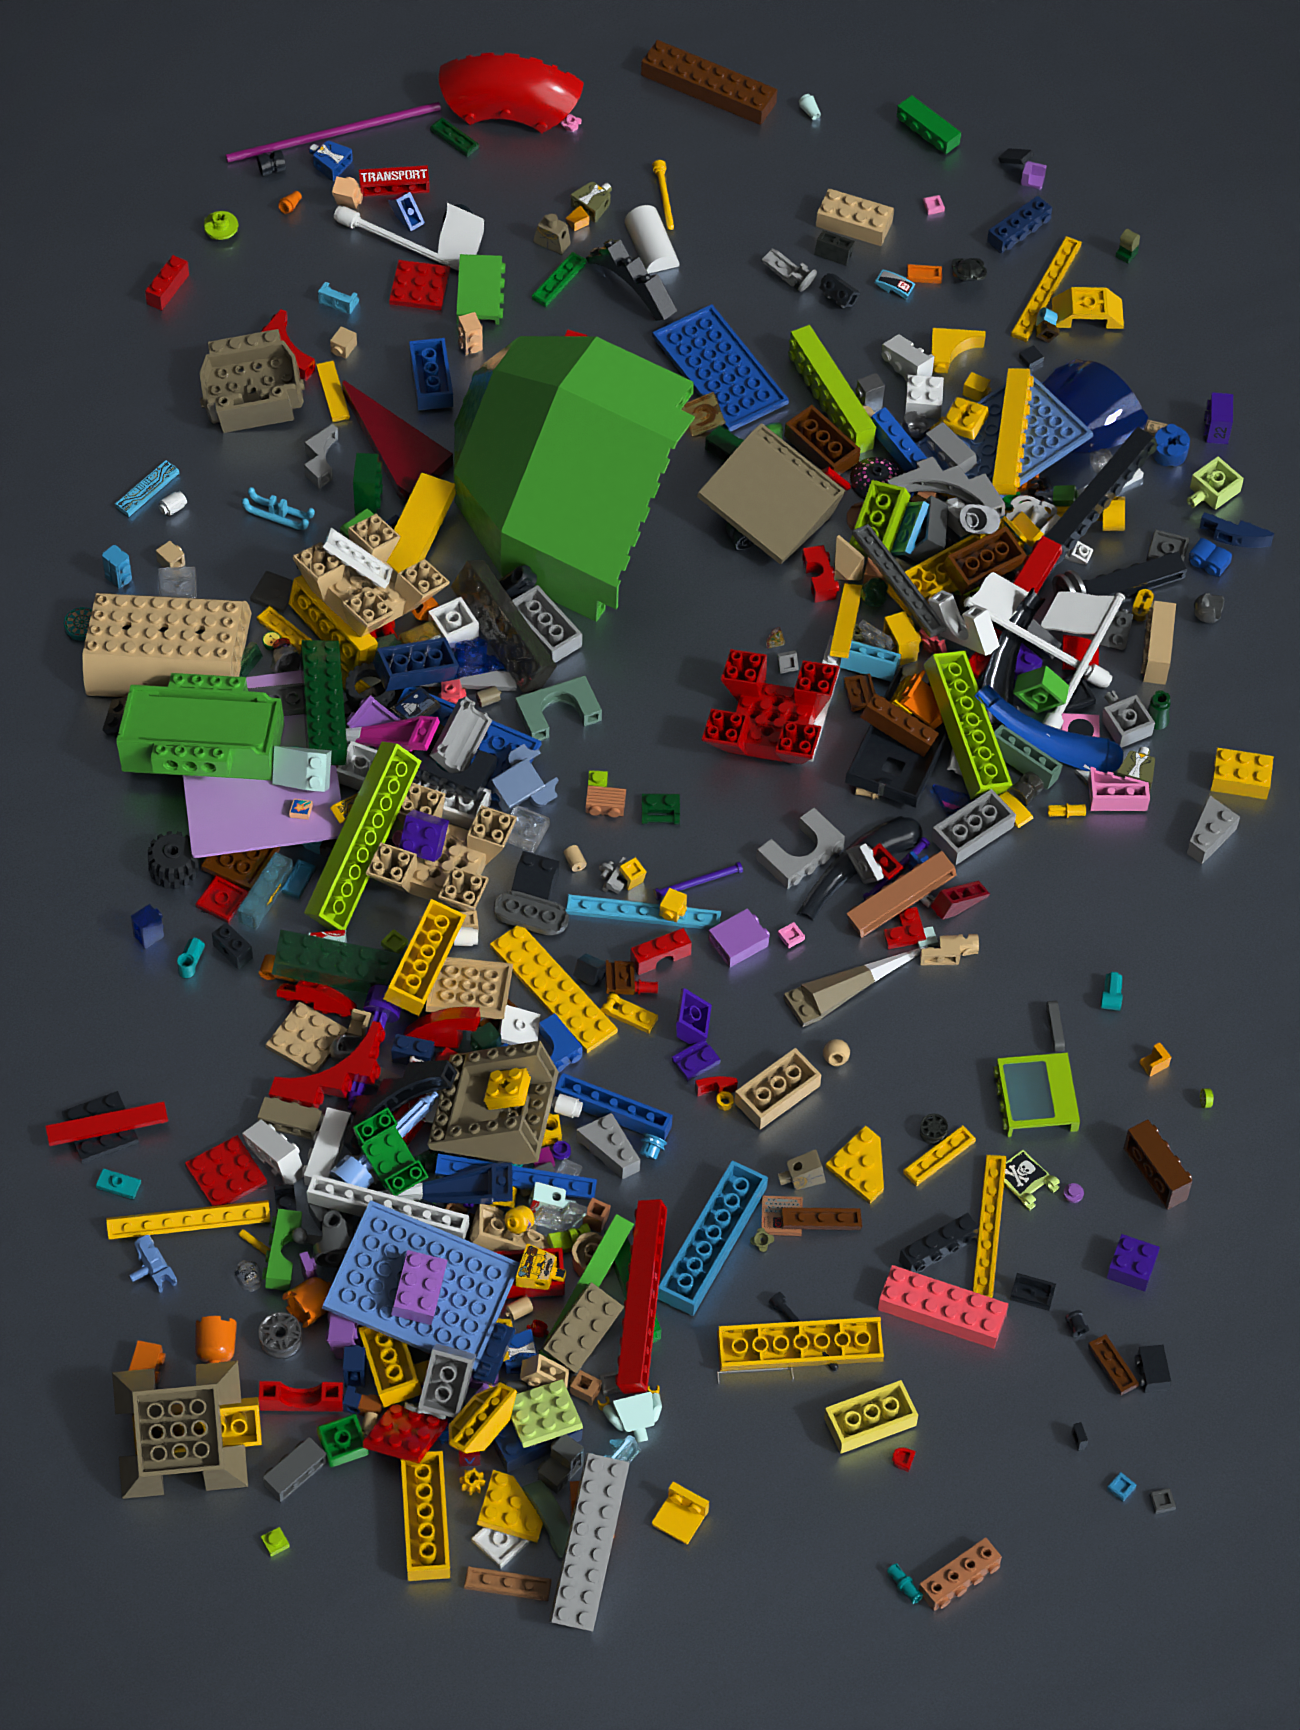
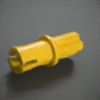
[1047,803,1086,818]

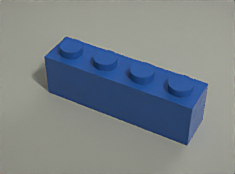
[871,407,927,473]

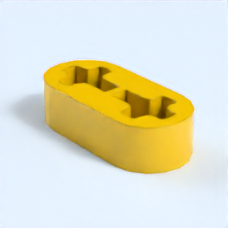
[1131,589,1154,621]

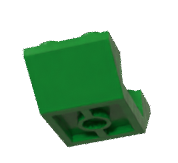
[353,1108,429,1196]

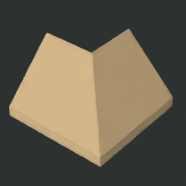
[834,535,865,581]

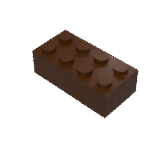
[784,405,861,475]
[942,526,1027,595]
[1123,1119,1192,1210]

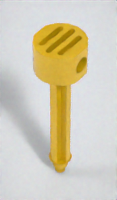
[1005,497,1125,531]

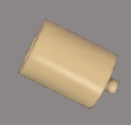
[563,845,587,872]
[505,1295,534,1321]

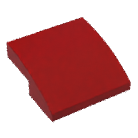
[1062,635,1099,675]

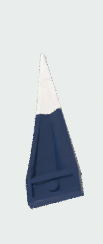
[378,1162,513,1204]

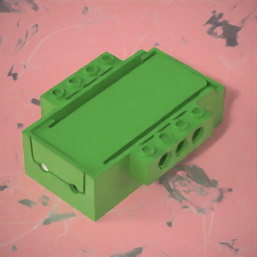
[116,673,285,781]

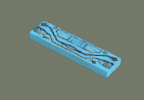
[115,460,179,517]

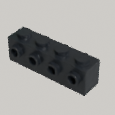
[899,1213,979,1273]

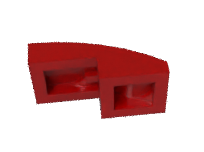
[695,1076,738,1097]

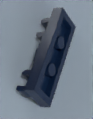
[473,1322,516,1386]

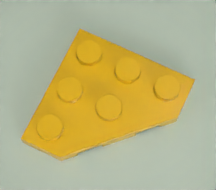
[825,1126,884,1204]
[477,1470,543,1543]

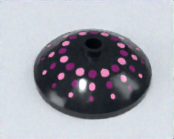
[850,457,903,499]

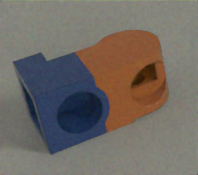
[342,1385,382,1416]

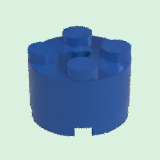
[1153,424,1190,467]

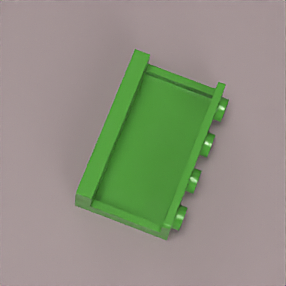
[457,254,505,325]

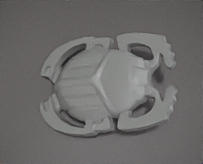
[1006,495,1057,527]

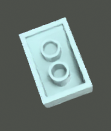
[272,746,331,792]

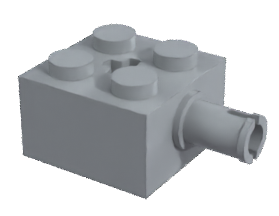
[1101,690,1155,748]

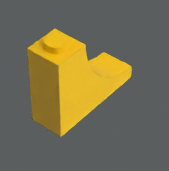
[931,328,986,373]

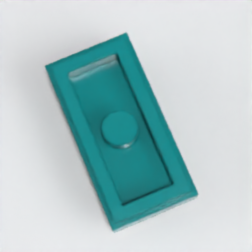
[96,1168,141,1200]

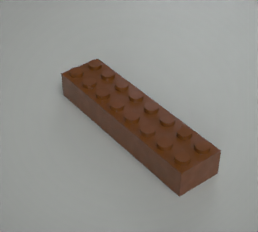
[641,40,777,125]

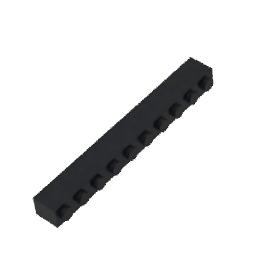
[1023,427,1158,577]

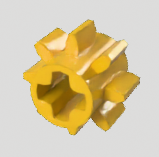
[459,1468,486,1496]

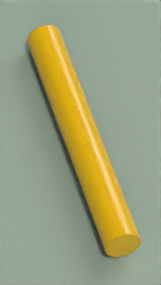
[239,1229,271,1255]

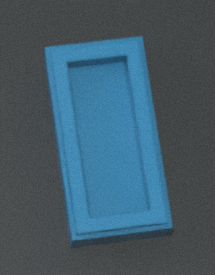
[282,859,316,899]

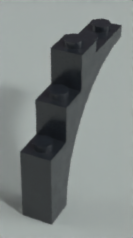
[585,239,677,321]
[953,591,1062,659]
[343,1060,457,1155]

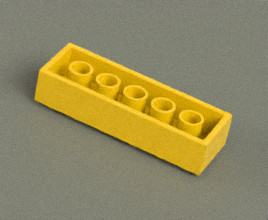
[288,575,378,671]
[383,899,466,1016]
[132,1397,262,1455]
[401,1451,450,1581]

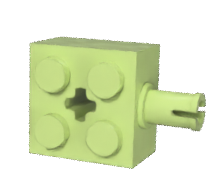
[1187,456,1244,510]

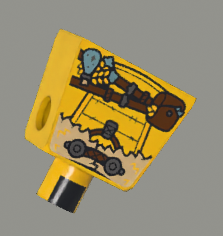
[516,1244,566,1290]

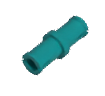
[887,1563,923,1604]

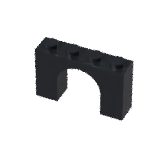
[413,732,497,801]

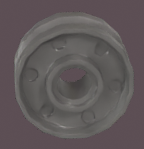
[1052,570,1086,597]
[258,1312,303,1359]

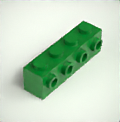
[896,95,961,154]

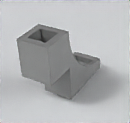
[304,424,338,489]

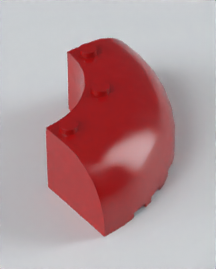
[439,52,584,133]

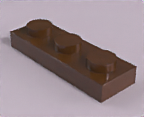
[1088,1334,1139,1395]

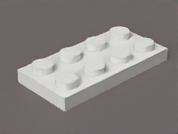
[323,528,393,589]

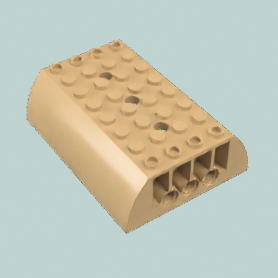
[82,593,252,697]

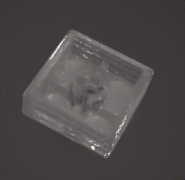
[159,567,197,598]
[507,805,550,853]

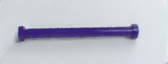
[863,837,930,900]
[653,862,743,900]

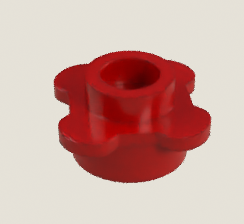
[526,1319,549,1338]

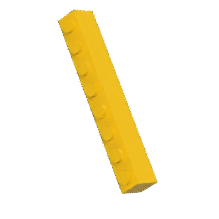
[992,368,1034,495]

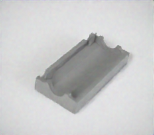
[430,697,492,773]

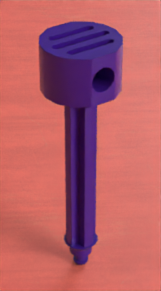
[347,985,402,1111]

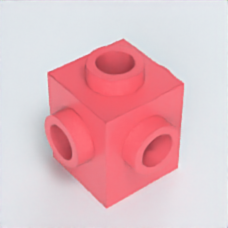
[438,679,467,705]

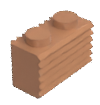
[586,785,626,817]

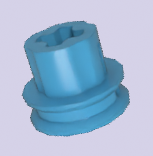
[640,1133,667,1160]

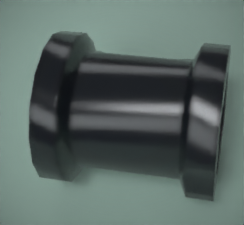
[1065,1310,1089,1337]

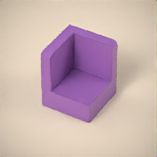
[1021,161,1046,189]

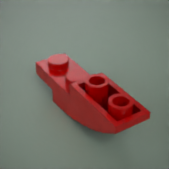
[277,978,357,1017]

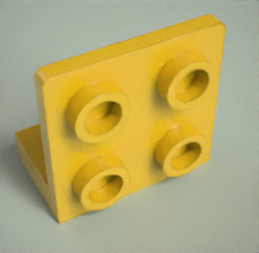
[652,1482,709,1544]

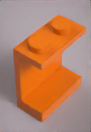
[899,670,943,730]

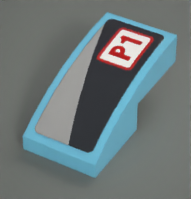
[874,269,915,299]

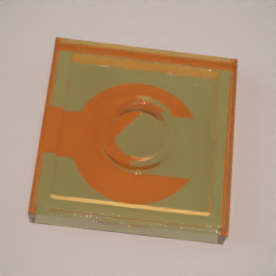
[682,391,726,437]

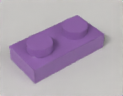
[300,1251,318,1280]

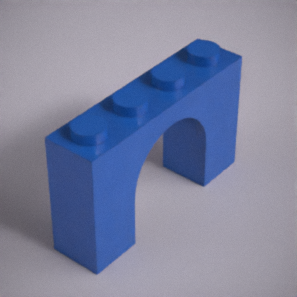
[500,1013,582,1073]

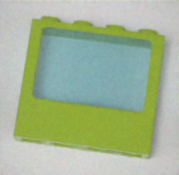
[993,1053,1080,1137]

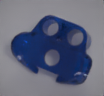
[454,638,506,680]

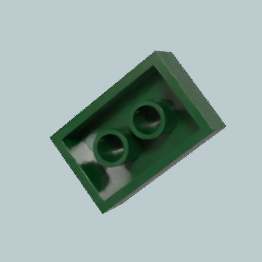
[353,453,383,515]

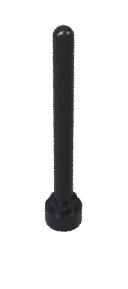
[769,1292,839,1371]

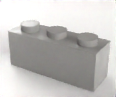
[926,422,977,473]

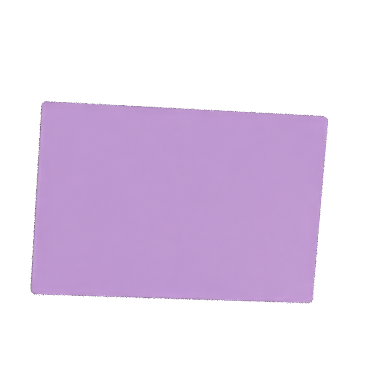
[183,670,344,858]

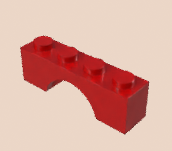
[259,1381,344,1412]

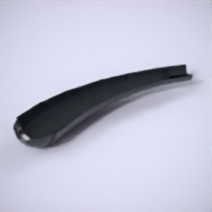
[981,587,1046,731]
[796,816,923,921]

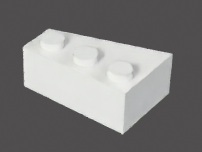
[881,334,934,382]
[242,1120,303,1185]

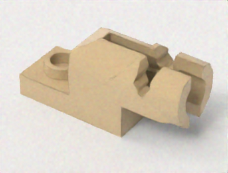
[920,934,979,965]

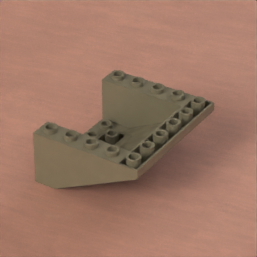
[697,423,845,565]
[428,1040,559,1165]

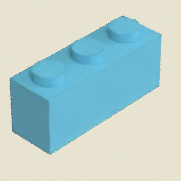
[840,641,901,681]

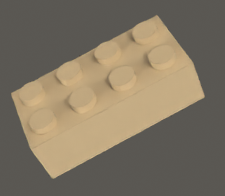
[816,188,894,246]
[1141,601,1176,685]
[734,1048,821,1130]

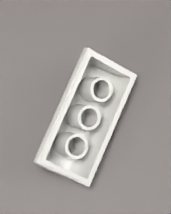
[625,205,679,274]

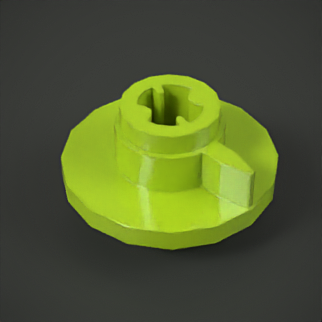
[203,211,238,240]

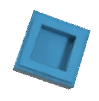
[1107,1472,1137,1502]

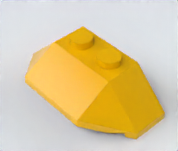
[449,1382,517,1453]

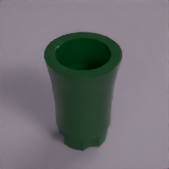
[1147,690,1171,730]

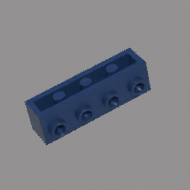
[987,196,1052,254]

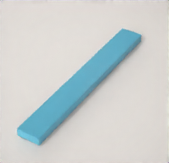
[566,894,721,930]

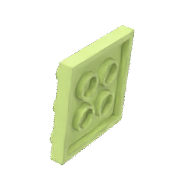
[511,1379,583,1448]

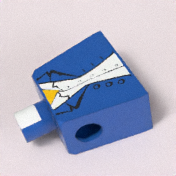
[309,141,353,181]
[502,1329,537,1374]

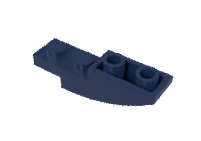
[1199,512,1274,548]

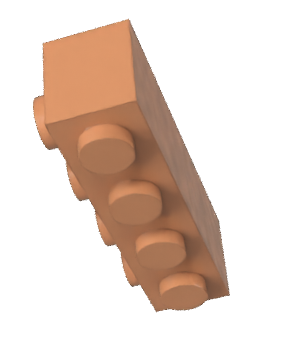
[918,1538,1002,1611]

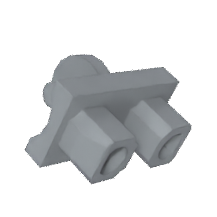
[599,857,627,894]

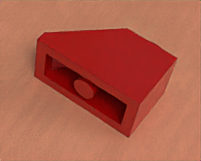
[872,843,903,880]

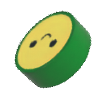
[262,632,281,651]

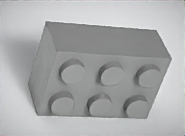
[418,1343,476,1418]

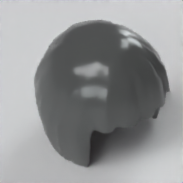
[1194,593,1224,623]

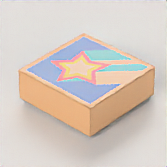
[289,799,313,820]

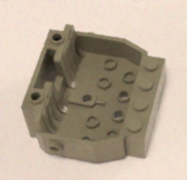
[200,329,305,433]

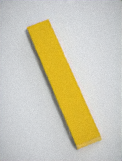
[830,583,863,658]

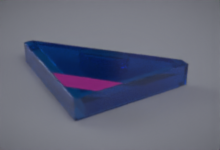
[932,784,977,816]

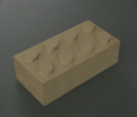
[540,1282,624,1375]

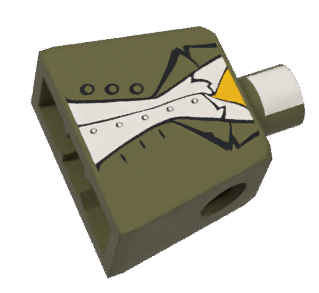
[571,182,612,223]
[1117,747,1155,793]

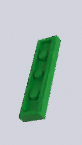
[532,252,587,307]

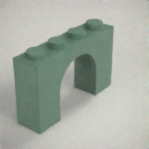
[515,676,602,740]

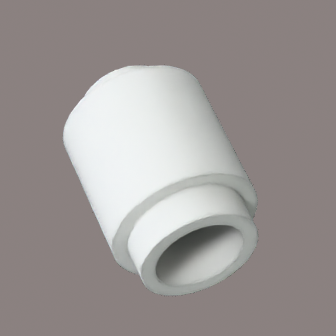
[159,491,187,516]
[454,927,478,946]

